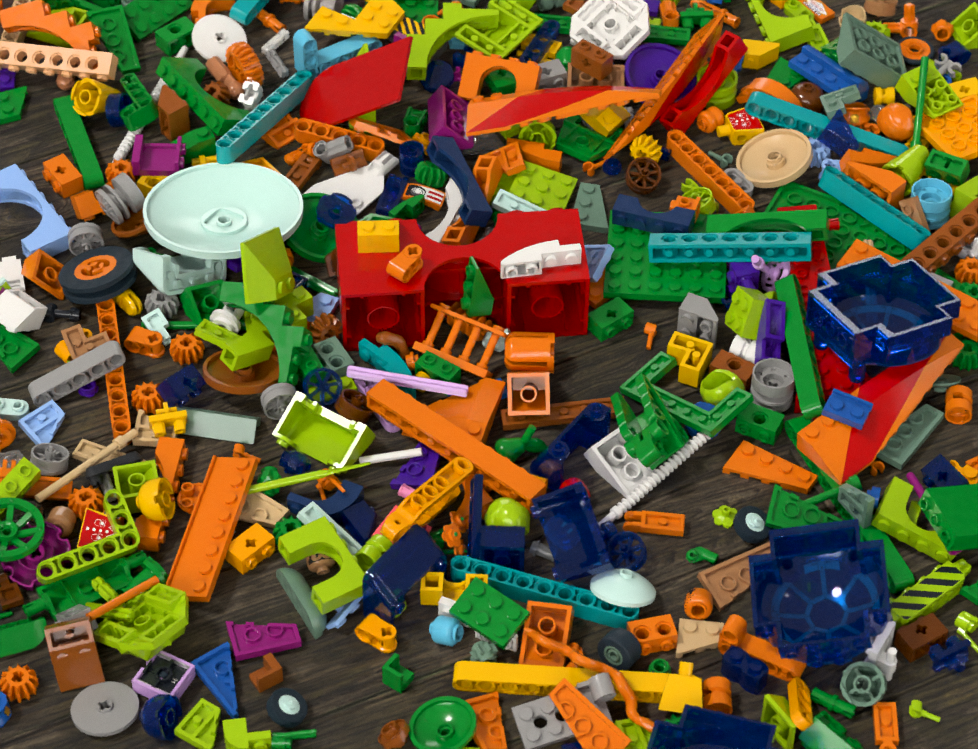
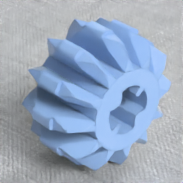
[809,137,831,168]

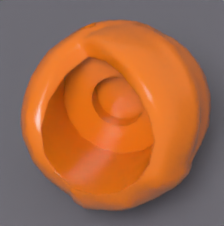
[877,102,914,142]

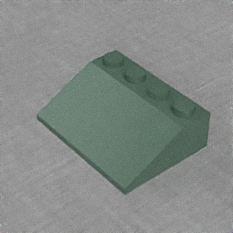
[836,12,907,94]

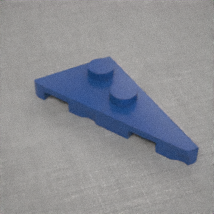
[191,641,239,719]

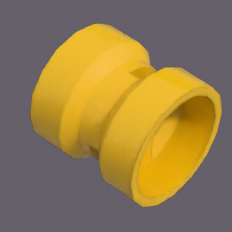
[873,87,895,106]

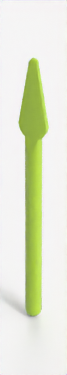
[248,462,371,495]

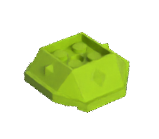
[94,583,189,661]

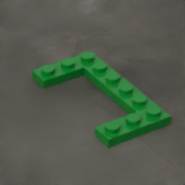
[619,351,754,438]

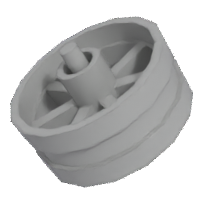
[67,222,105,256]
[260,383,297,420]
[30,443,70,476]

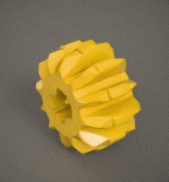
[629,134,663,167]

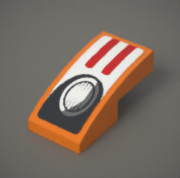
[401,183,446,212]

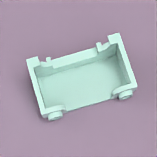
[133,247,226,295]

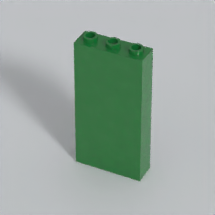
[918,484,978,552]

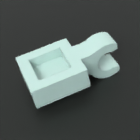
[141,308,171,346]

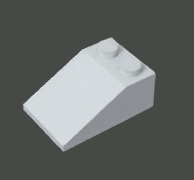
[583,428,656,498]

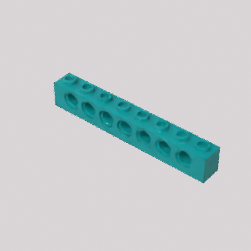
[648,232,812,263]

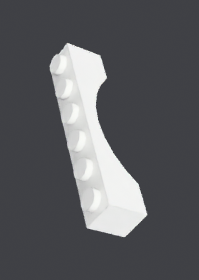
[426,178,462,243]

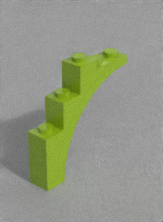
[407,3,499,80]

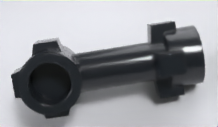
[43,303,81,323]

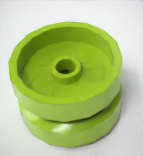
[696,64,738,110]

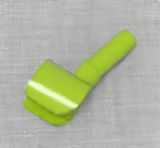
[909,700,941,723]

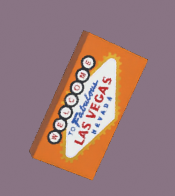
[798,0,835,24]

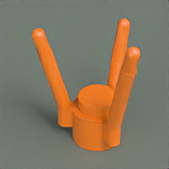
[316,468,345,500]

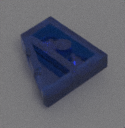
[816,109,860,158]

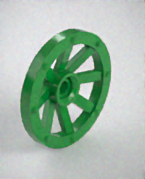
[0,497,45,562]

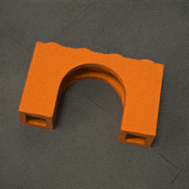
[458,51,542,101]

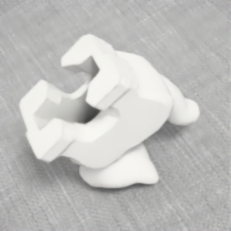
[238,81,263,112]

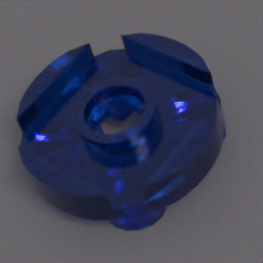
[316,193,357,229]

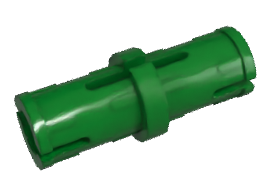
[810,687,857,719]

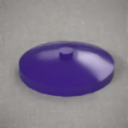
[624,43,697,104]

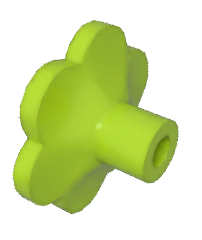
[712,505,737,528]

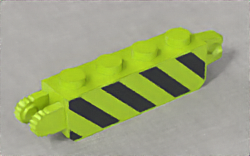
[878,559,972,630]

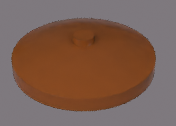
[203,350,279,395]

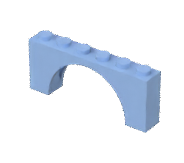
[0,164,74,258]

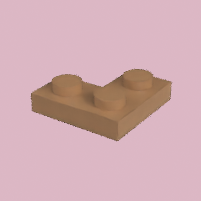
[61,324,110,360]

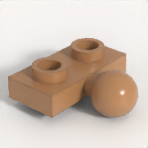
[899,196,930,231]

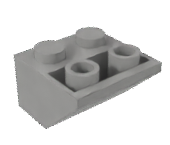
[677,292,719,349]

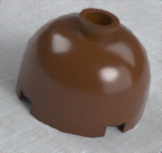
[791,82,825,114]

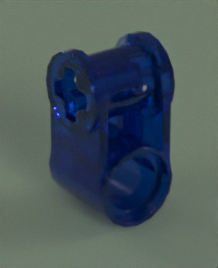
[937,40,971,65]

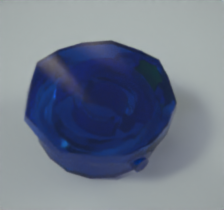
[419,59,454,93]

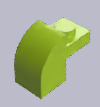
[222,718,272,749]

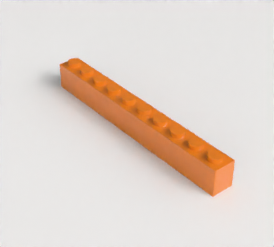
[367,379,546,513]

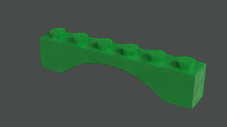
[706,209,830,241]

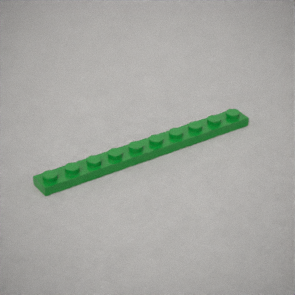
[534,13,691,46]

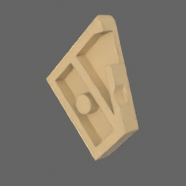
[132,409,177,447]
[676,618,724,658]

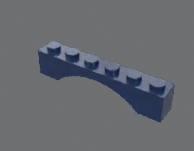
[426,135,493,227]

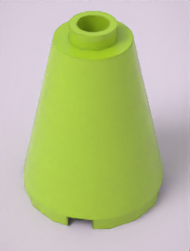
[881,144,929,196]

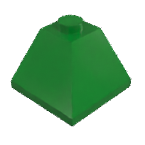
[179,279,234,325]

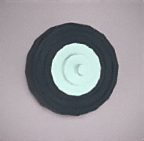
[733,506,771,544]
[266,688,308,728]

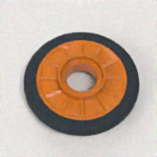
[897,36,935,65]

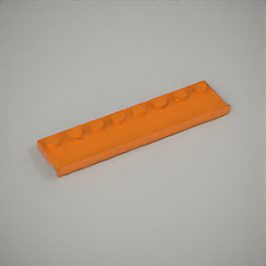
[165,455,259,602]

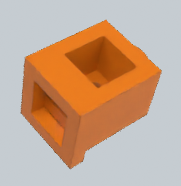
[669,195,701,223]

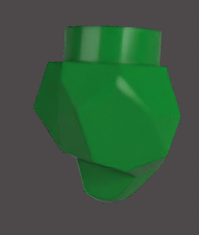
[257,466,282,498]

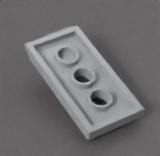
[511,673,617,749]

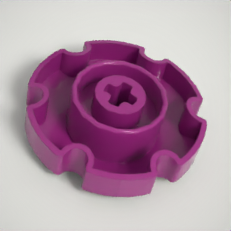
[1,521,71,591]

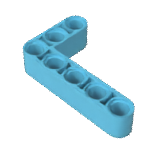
[293,29,383,80]

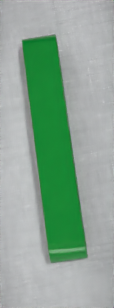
[53,95,105,191]

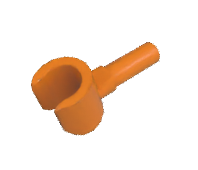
[583,160,607,176]
[644,322,657,350]
[233,443,261,463]
[869,461,885,476]

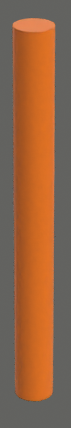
[86,576,159,621]

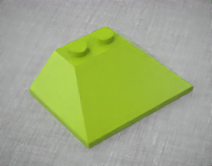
[454,0,543,59]
[240,227,295,304]

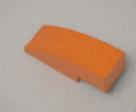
[507,138,562,173]
[839,148,897,174]

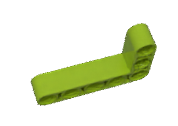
[36,489,140,585]

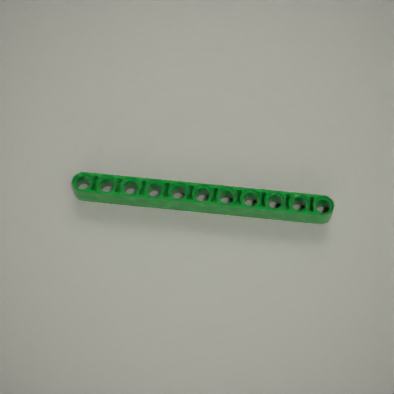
[784,415,915,594]

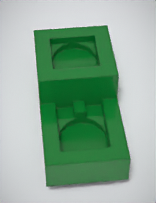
[389,194,425,220]

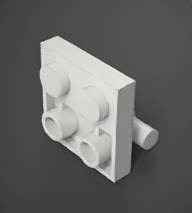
[864,619,897,681]

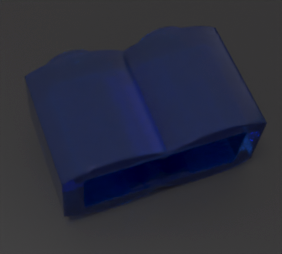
[721,646,769,695]

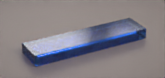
[467,474,483,560]

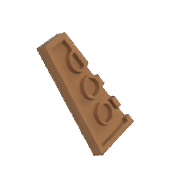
[697,540,784,612]

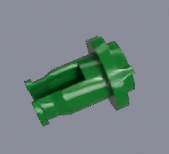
[120,556,168,600]

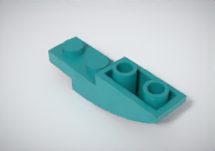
[359,338,416,399]

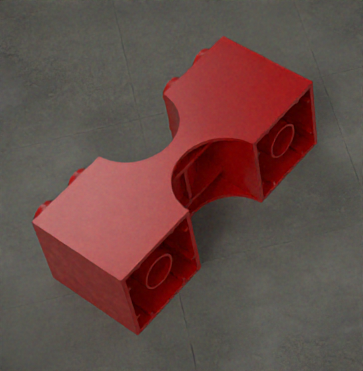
[335,208,590,351]

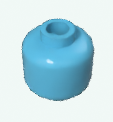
[429,615,464,646]

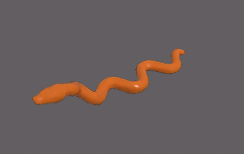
[524,627,662,735]

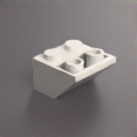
[0,288,48,333]

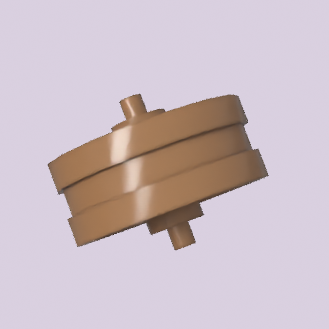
[863,0,898,17]

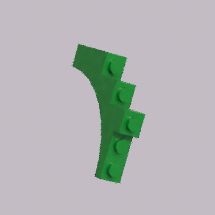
[219,281,313,387]

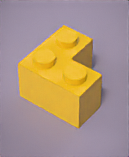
[667,331,713,388]

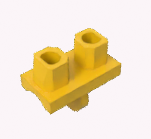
[148,402,187,438]

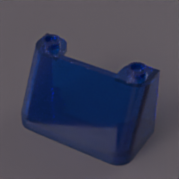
[530,402,611,493]
[530,481,614,583]

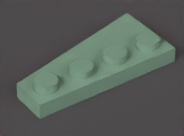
[876,404,945,470]

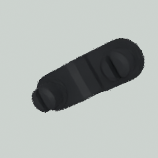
[85,451,144,488]

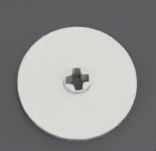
[192,14,247,64]

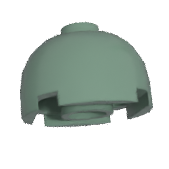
[840,661,887,707]

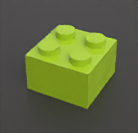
[724,285,769,340]

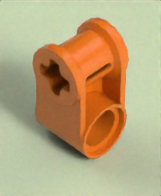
[386,244,423,283]
[124,326,165,359]

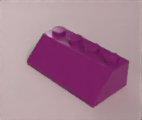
[428,85,474,150]

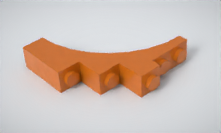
[0,0,101,81]

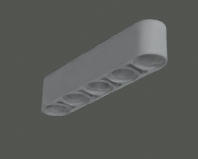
[28,340,126,407]

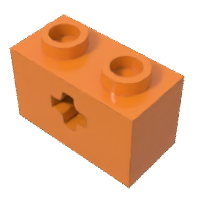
[42,153,84,199]

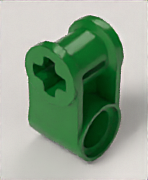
[403,106,428,138]

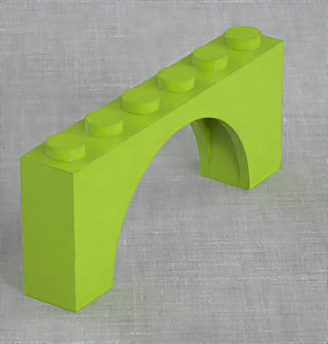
[745,0,816,53]

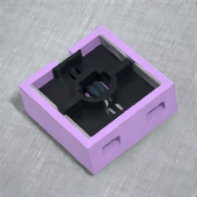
[132,651,196,709]

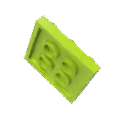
[509,160,578,210]

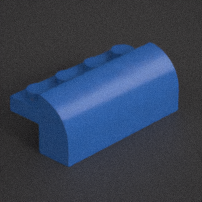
[788,45,869,102]

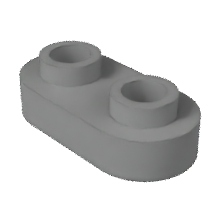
[724,168,754,197]

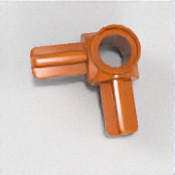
[883,2,918,38]

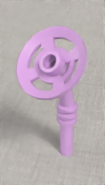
[751,255,791,292]

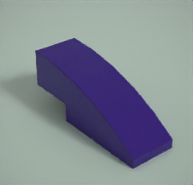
[754,298,786,364]

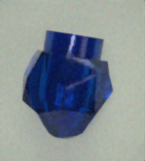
[279,449,311,474]

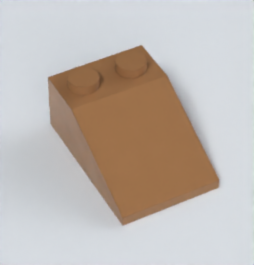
[567,63,624,87]

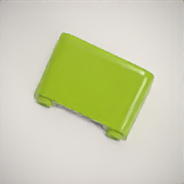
[272,391,376,475]

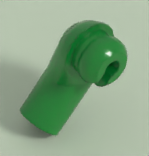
[686,546,719,564]

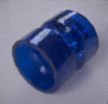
[399,140,424,177]

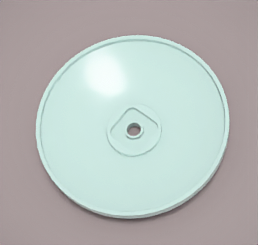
[143,162,303,260]

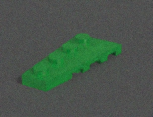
[86,5,141,75]

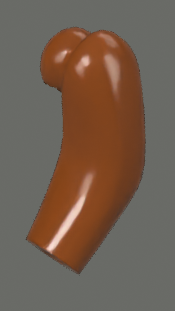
[376,331,410,359]

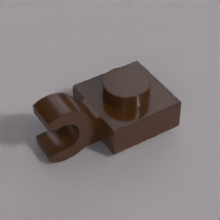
[0,572,24,611]

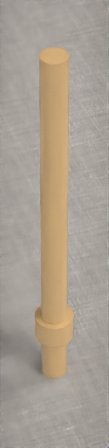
[35,428,138,503]

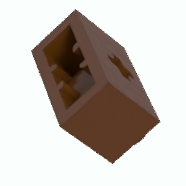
[894,612,949,663]

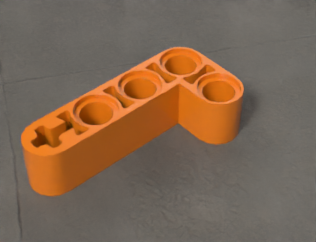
[718,614,808,682]

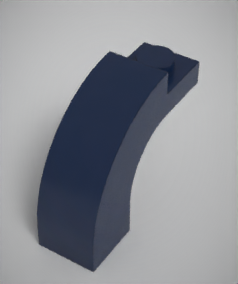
[286,480,364,524]

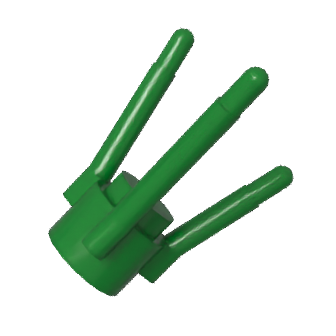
[271,729,317,749]

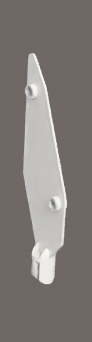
[302,151,399,215]

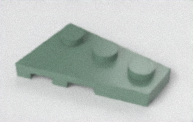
[574,182,609,234]

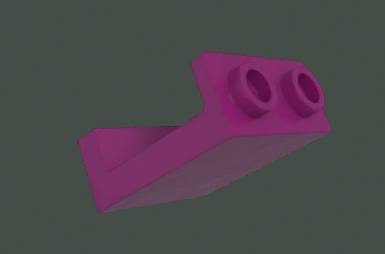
[131,134,186,176]

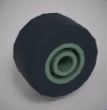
[597,627,642,671]

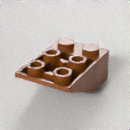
[44,615,105,692]

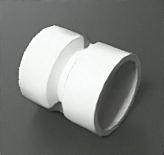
[729,334,756,364]

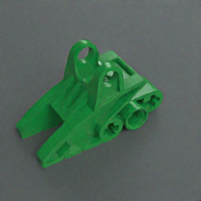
[610,373,690,470]

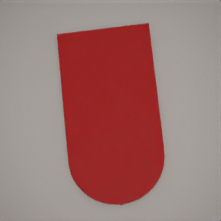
[300,36,413,126]

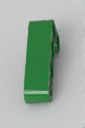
[120,73,159,131]

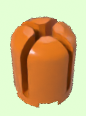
[504,332,555,373]

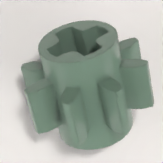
[470,641,498,663]

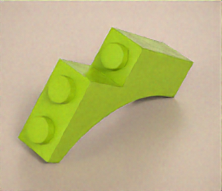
[220,311,275,371]

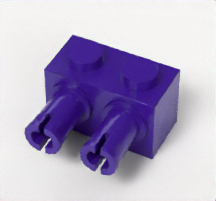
[725,262,760,299]

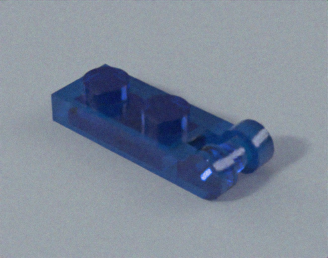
[375,174,409,216]

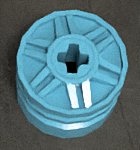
[910,178,953,230]

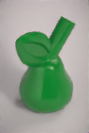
[494,424,547,463]

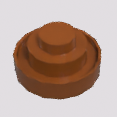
[378,719,410,749]

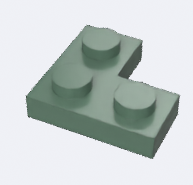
[819,84,861,119]

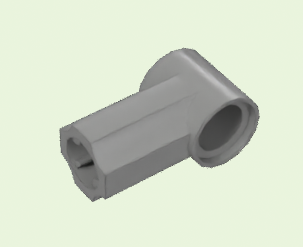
[313,135,354,164]

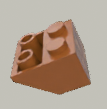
[158,85,191,141]

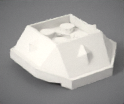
[570,0,650,60]

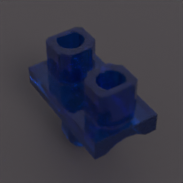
[928,635,971,673]

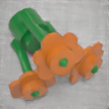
[421,511,467,557]

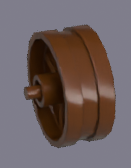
[625,157,662,195]
[335,389,374,424]

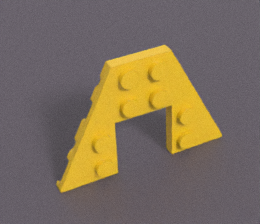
[304,0,405,39]

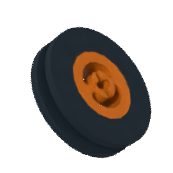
[58,246,138,304]

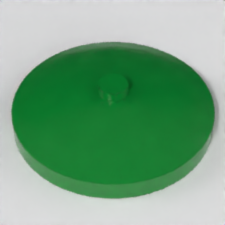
[285,193,358,263]

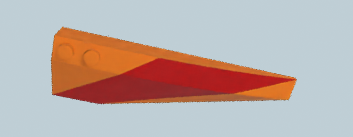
[603,12,725,161]
[466,86,662,137]
[797,332,964,485]

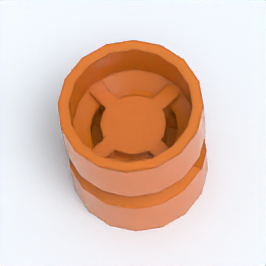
[945,385,973,425]
[702,676,733,720]

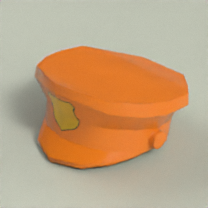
[835,102,871,126]

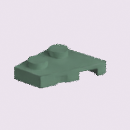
[837,483,875,529]

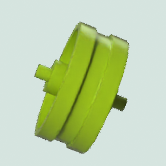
[682,187,717,214]

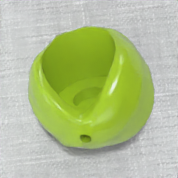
[700,369,745,406]
[484,497,530,543]

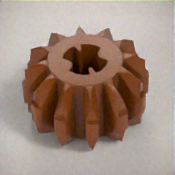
[203,81,232,105]
[308,312,342,344]

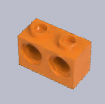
[627,614,678,656]

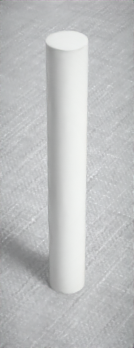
[359,447,423,464]

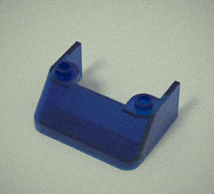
[362,524,447,626]

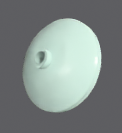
[590,569,656,608]

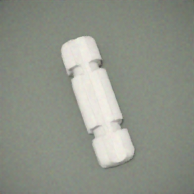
[261,29,290,56]

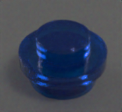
[602,158,622,176]

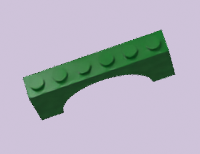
[156,57,250,136]

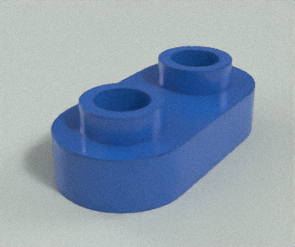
[867,486,881,509]

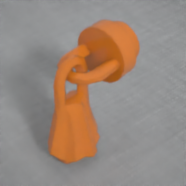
[284,142,317,166]

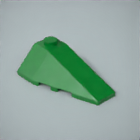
[169,125,216,165]
[798,710,863,749]

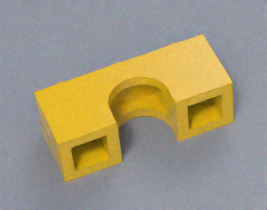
[420,572,488,606]

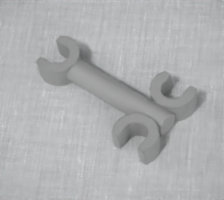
[934,53,962,78]

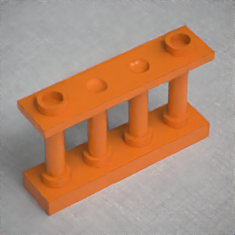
[412,303,508,378]

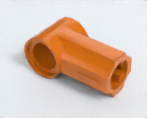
[659,0,679,27]

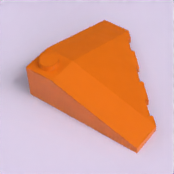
[402,377,506,445]

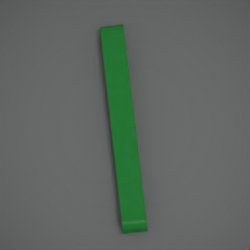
[774,273,826,421]

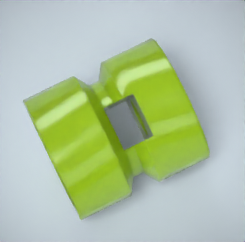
[355,534,395,575]

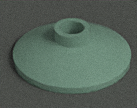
[932,374,961,392]

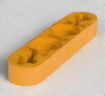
[787,677,813,731]

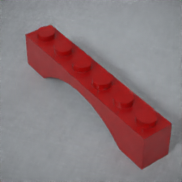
[659,30,748,133]

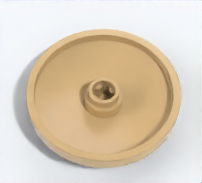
[736,129,813,188]

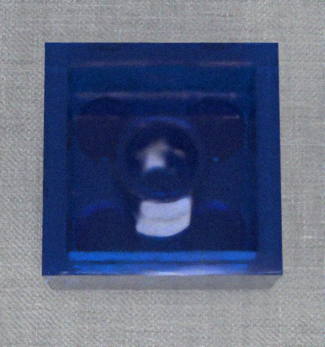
[480,525,525,572]

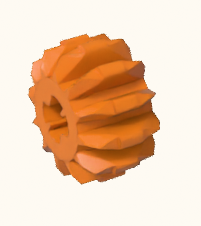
[105,158,138,184]
[954,256,978,285]
[169,332,205,366]
[131,381,167,415]
[68,485,104,521]
[0,664,39,703]

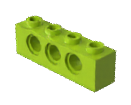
[0,457,41,521]

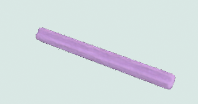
[346,365,469,397]

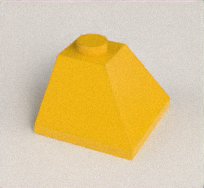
[580,104,632,137]

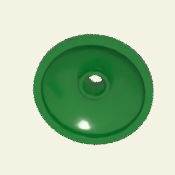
[409,696,477,749]

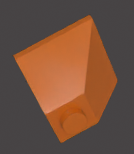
[21,249,64,300]

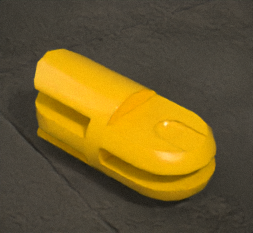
[112,288,143,316]

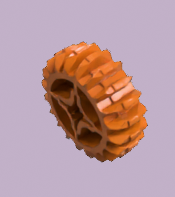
[225,41,264,86]

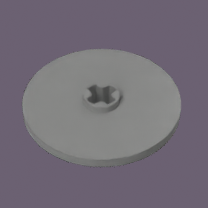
[70,681,140,736]

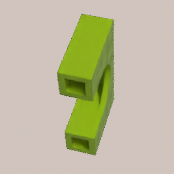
[871,476,956,564]
[278,516,371,615]

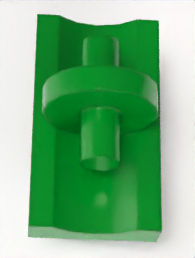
[679,2,713,31]

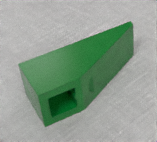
[460,256,494,317]

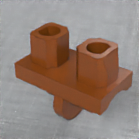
[330,148,368,177]

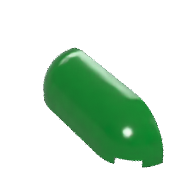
[0,617,47,657]

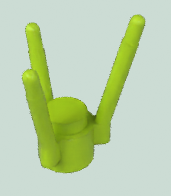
[955,611,978,653]

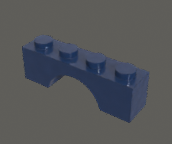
[612,194,695,233]

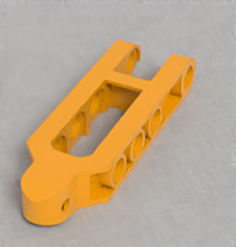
[379,457,473,543]

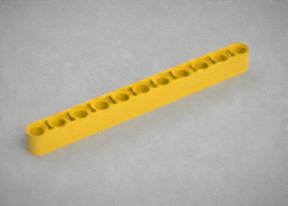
[452,661,699,703]

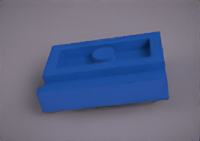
[822,388,873,430]

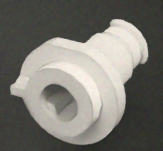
[210,305,244,334]

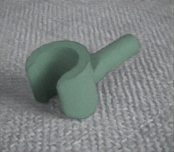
[708,151,733,168]

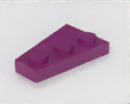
[226,621,302,661]

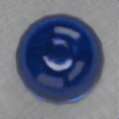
[139,694,182,740]

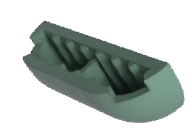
[276,568,327,639]

